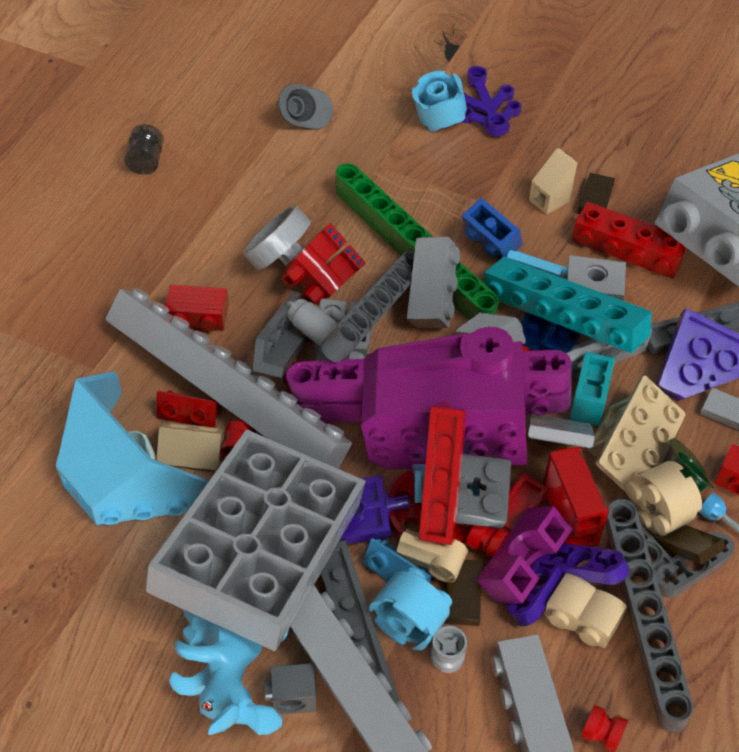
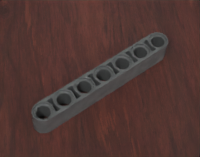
[321,252,414,362]
[606,499,693,732]

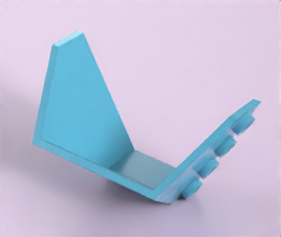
[56,371,209,525]

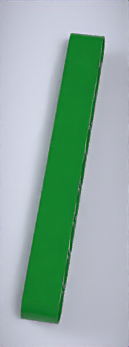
[336,163,499,320]

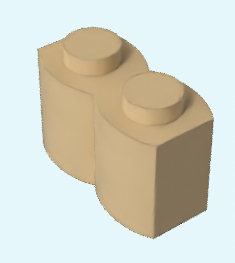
[544,573,627,648]

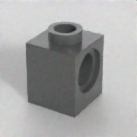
[264,663,316,714]

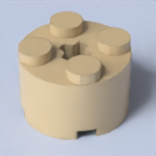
[625,461,702,536]

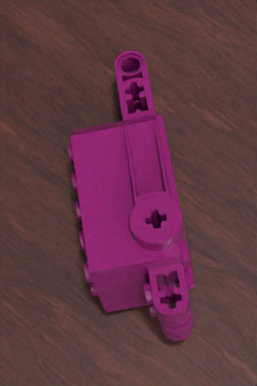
[286,326,571,470]

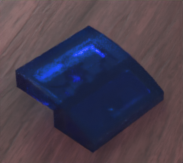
[520,312,581,353]

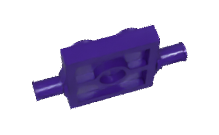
[339,476,410,545]

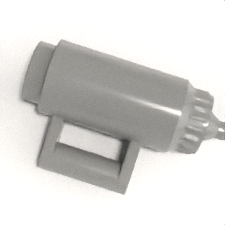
[287,299,346,347]

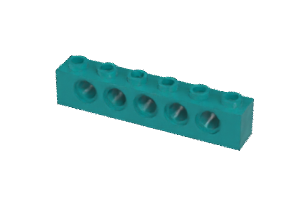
[484,257,652,354]

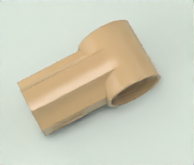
[396,529,468,583]

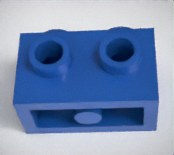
[462,197,523,260]

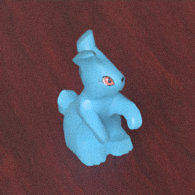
[169,610,289,735]

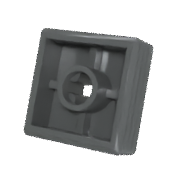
[456,454,511,528]

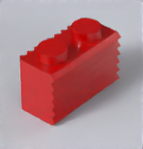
[165,285,229,331]

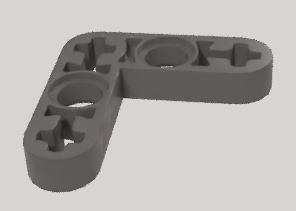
[616,517,735,598]

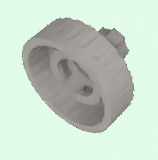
[242,204,311,270]

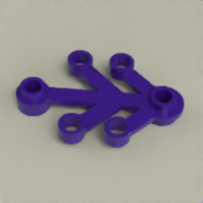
[462,66,521,136]

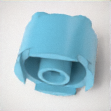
[412,70,467,131]
[369,567,452,650]

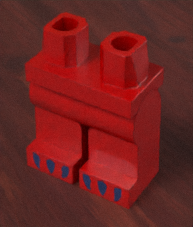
[281,223,366,305]

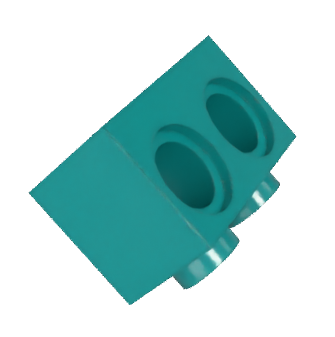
[570,351,615,426]

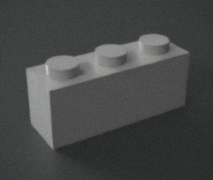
[407,237,460,329]

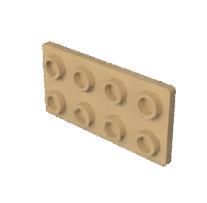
[587,375,686,491]

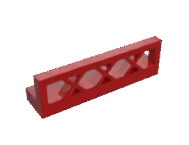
[419,402,467,545]

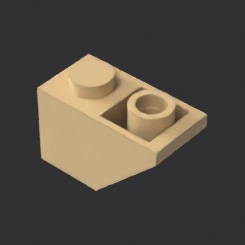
[529,148,577,215]

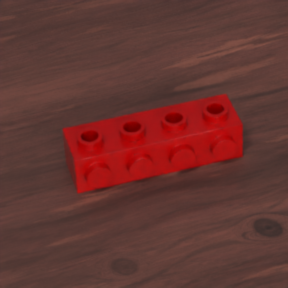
[571,202,687,279]

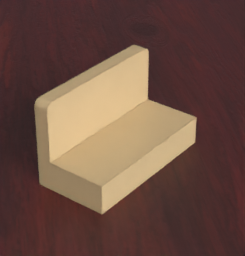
[156,422,226,470]

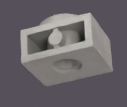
[565,255,626,300]

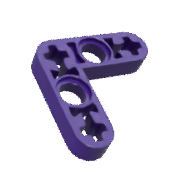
[507,543,630,626]

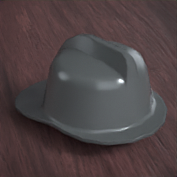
[276,84,333,129]

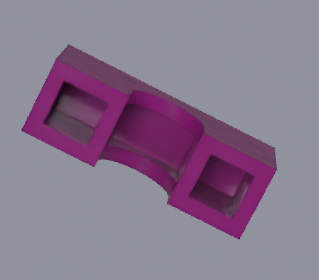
[477,506,572,604]

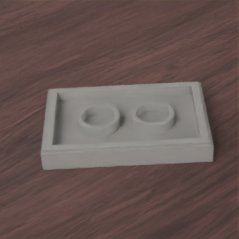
[528,414,595,448]

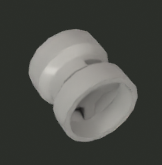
[430,625,467,673]

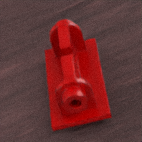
[156,390,222,428]

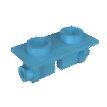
[362,538,432,582]

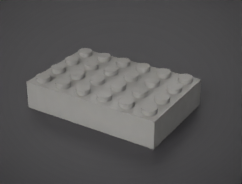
[146,429,366,652]

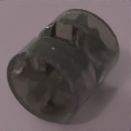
[124,124,164,175]

